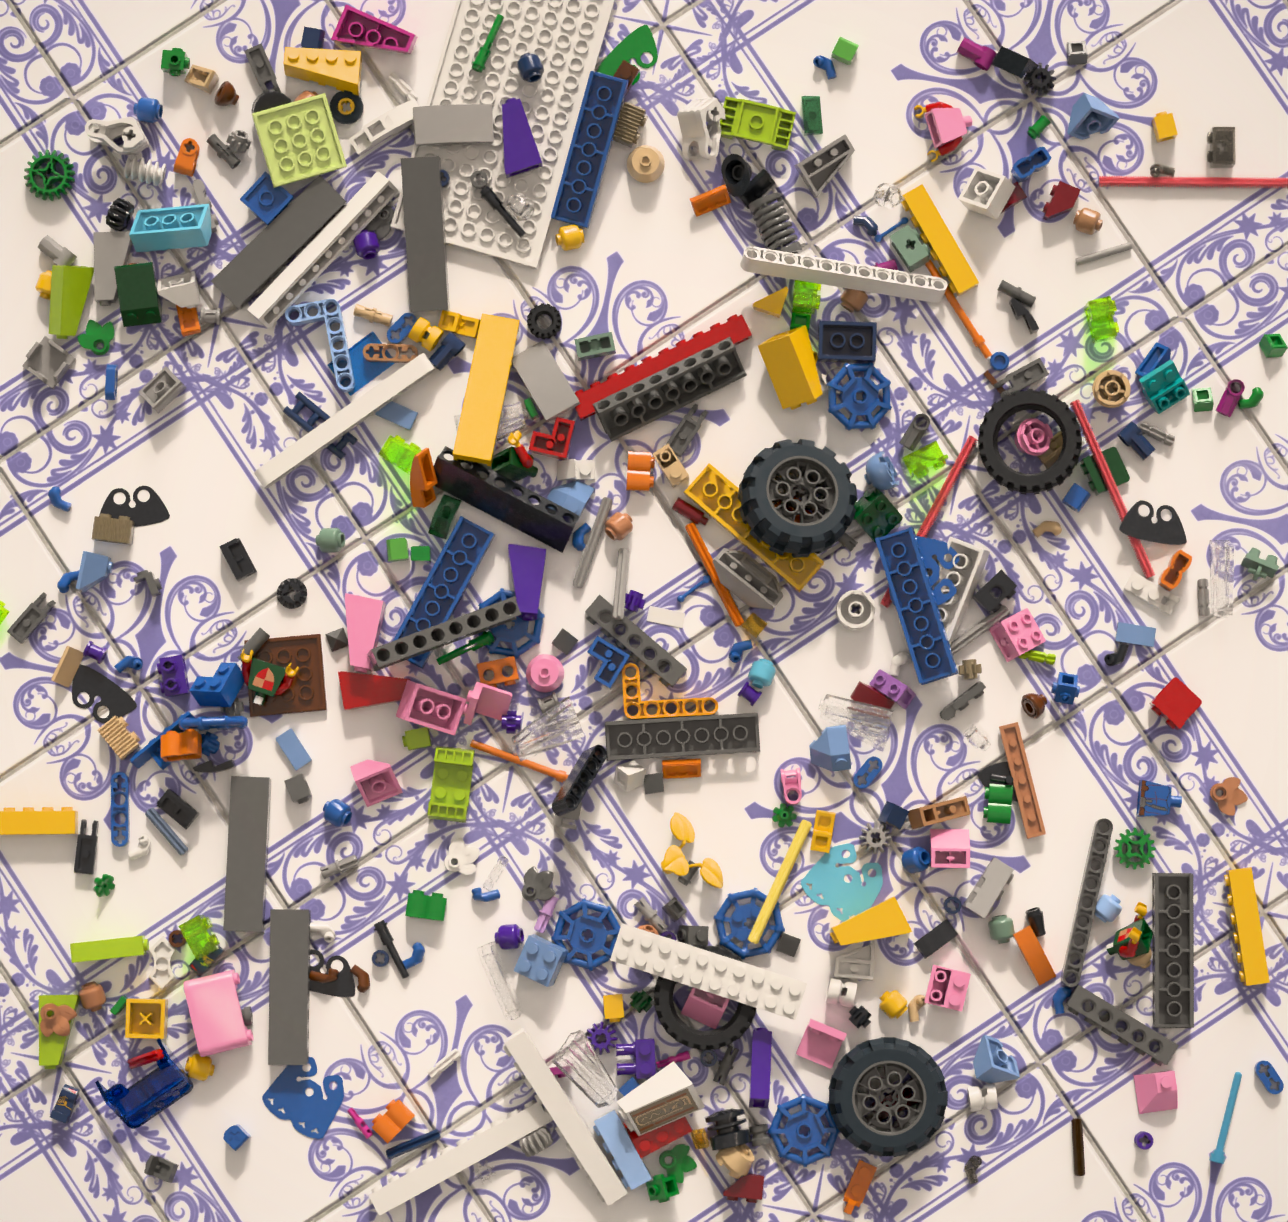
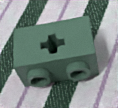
[889,225,930,273]
[574,332,616,361]

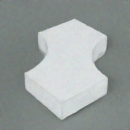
[148,936,177,990]

